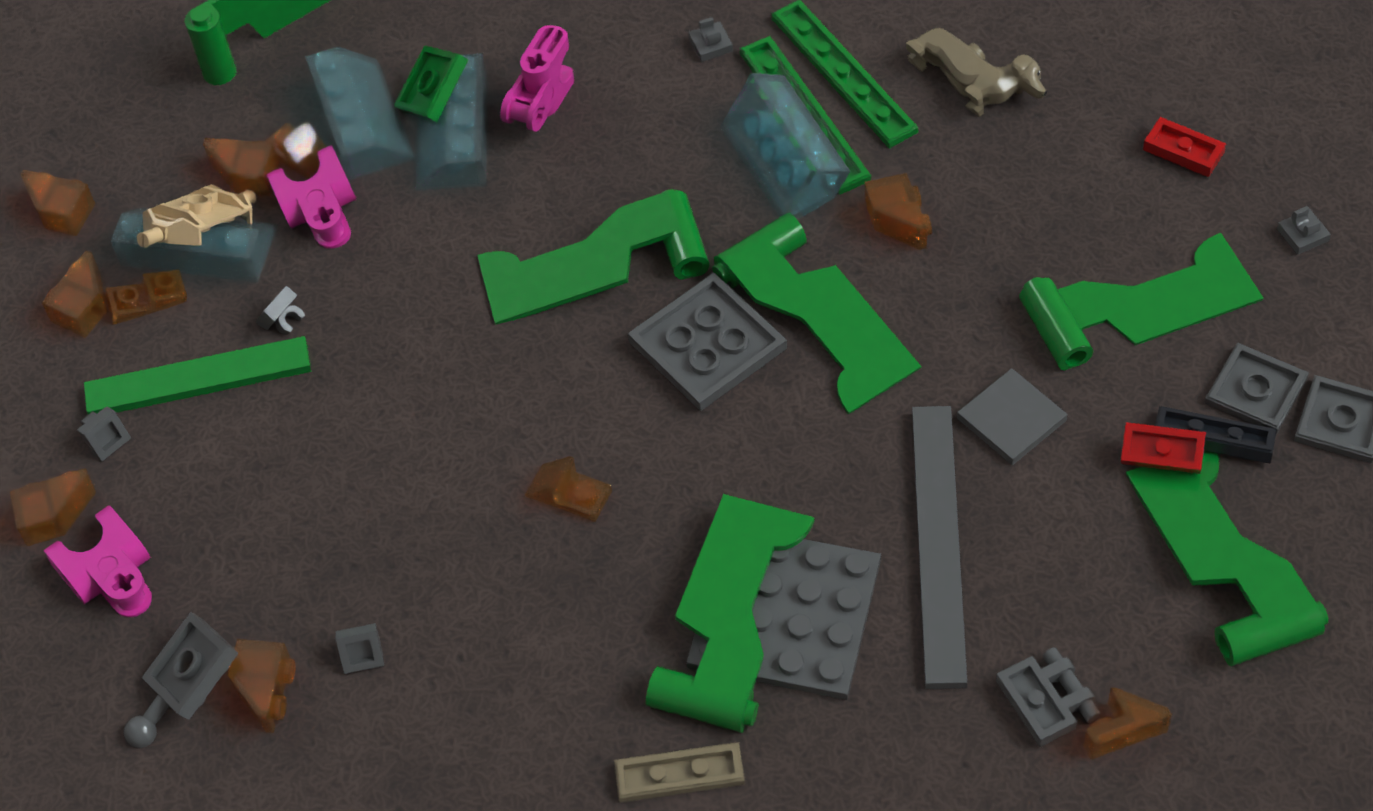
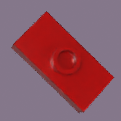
[1143,117,1226,177]
[1121,422,1206,474]

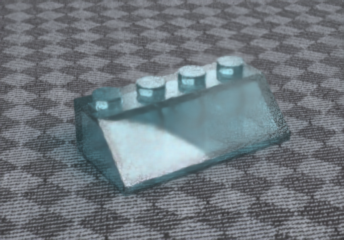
[305,46,415,180]
[415,53,488,191]
[720,73,851,219]
[111,207,278,283]

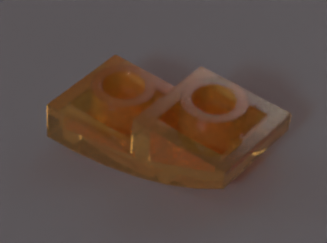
[105,269,187,324]

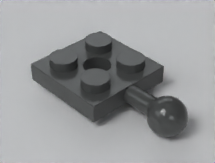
[123,612,238,748]

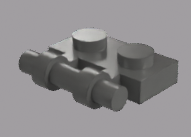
[996,647,1101,747]

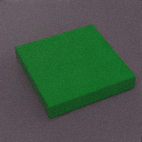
[394,45,468,123]

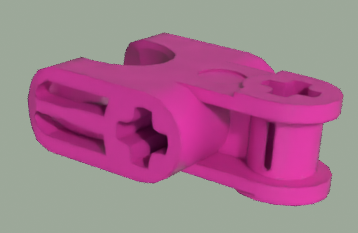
[500,25,574,132]
[266,145,357,249]
[43,505,152,617]

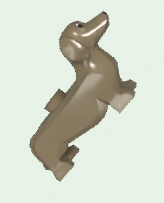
[906,28,1047,117]

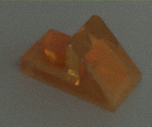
[262,122,327,180]
[525,456,612,522]
[1083,687,1172,760]

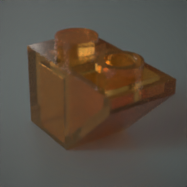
[203,138,279,196]
[21,170,95,236]
[864,173,932,250]
[42,250,107,338]
[10,468,96,547]
[228,639,296,733]

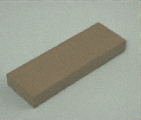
[614,742,745,803]

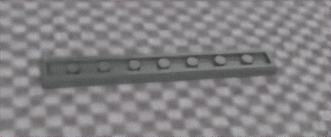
[912,406,967,689]

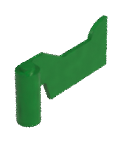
[185,0,331,85]
[477,189,710,324]
[712,213,922,414]
[1019,233,1264,371]
[1126,451,1328,666]
[646,494,814,733]

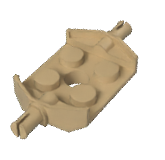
[137,184,256,248]

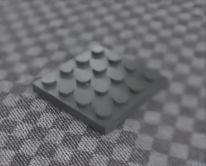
[687,539,881,700]

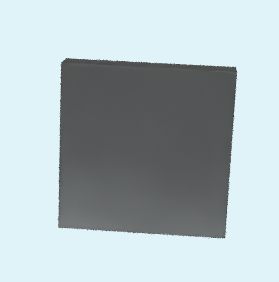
[1204,342,1309,435]
[957,368,1068,466]
[1294,375,1373,463]

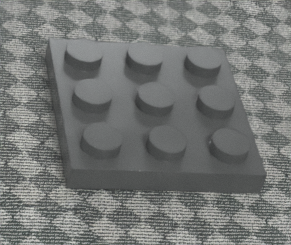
[628,273,787,411]

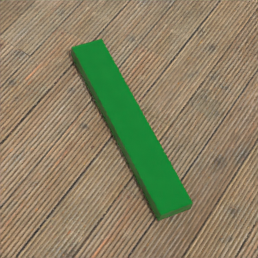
[771,0,918,149]
[740,36,871,195]
[84,336,312,415]

